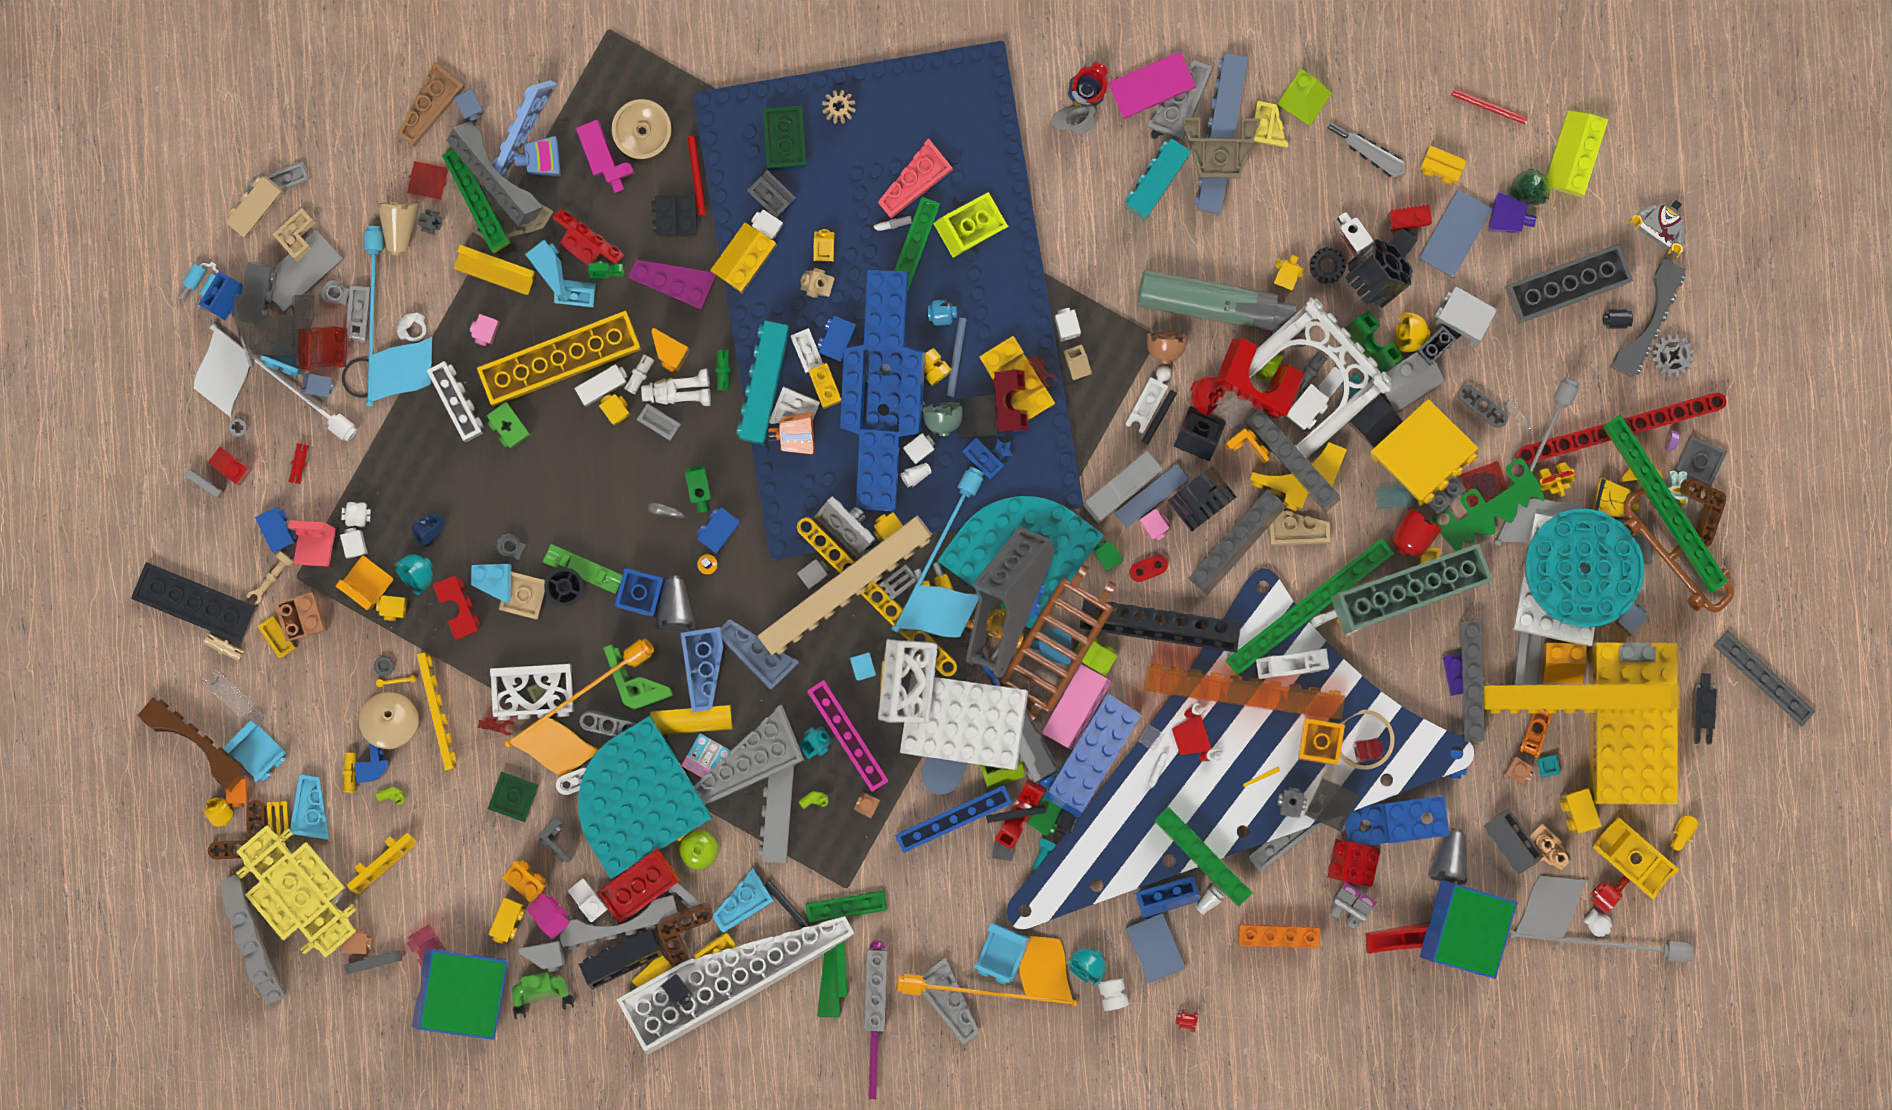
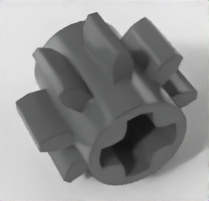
[418,209,442,235]

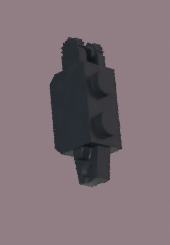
[1691,673,1717,745]

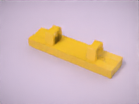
[347,833,418,895]

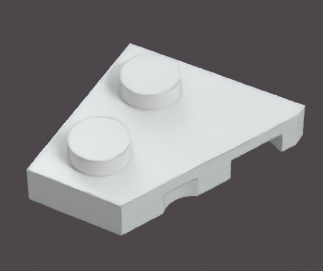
[769,387,820,424]

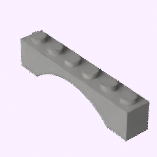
[559,895,678,950]

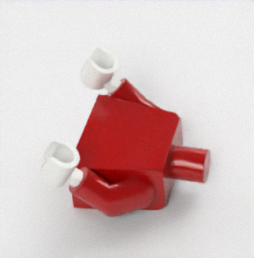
[1172,701,1221,762]

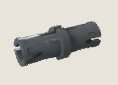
[1300,352,1327,391]

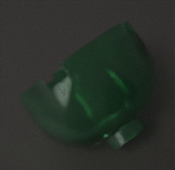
[1510,169,1550,205]

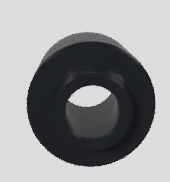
[1602,309,1633,329]
[1054,808,1079,835]

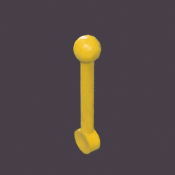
[376,675,417,687]

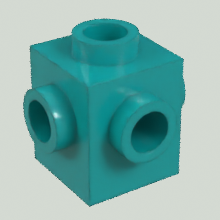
[798,726,834,759]

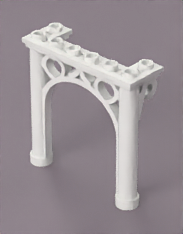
[1249,297,1392,460]

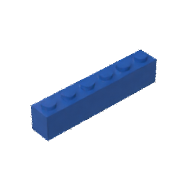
[895,785,1012,853]

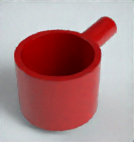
[1590,876,1630,914]

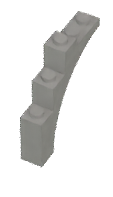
[220,875,286,1004]

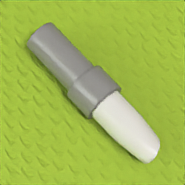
[874,216,912,231]

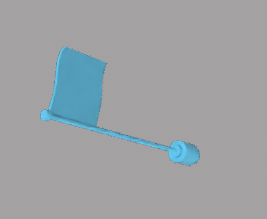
[364,226,432,407]
[891,467,984,638]

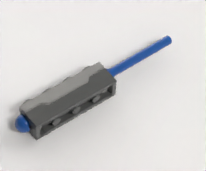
[980,651,1060,787]

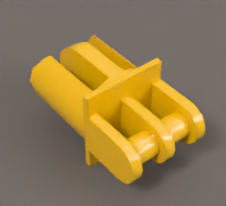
[1670,815,1698,850]

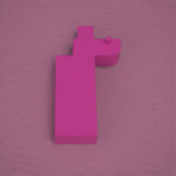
[576,120,636,193]

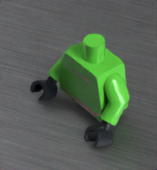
[512,972,574,1020]

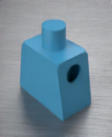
[1029,627,1072,665]

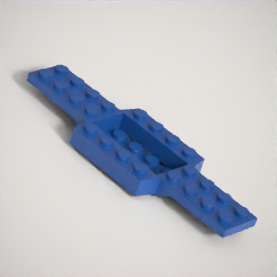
[840,270,925,511]

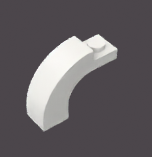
[1256,649,1329,679]

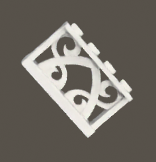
[878,640,937,723]
[490,664,574,720]

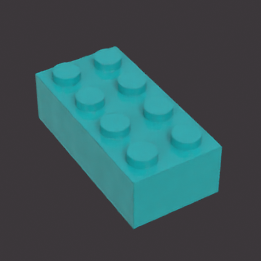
[1125,138,1191,222]

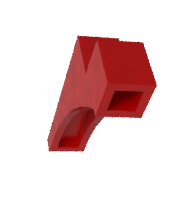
[1365,922,1430,954]

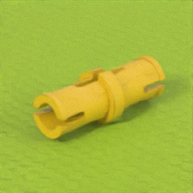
[342,753,357,793]

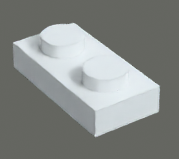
[791,328,823,373]

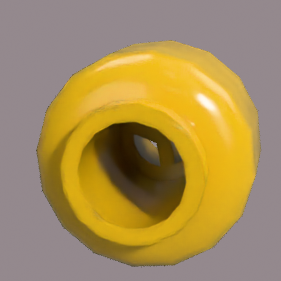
[204,797,234,827]

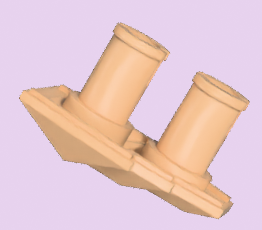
[1529,824,1570,870]

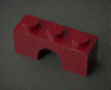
[993,369,1029,433]

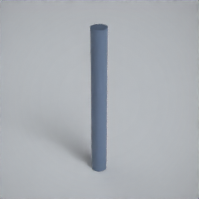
[946,318,967,397]

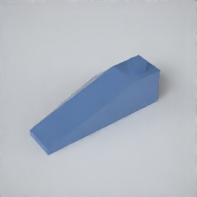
[681,627,723,712]

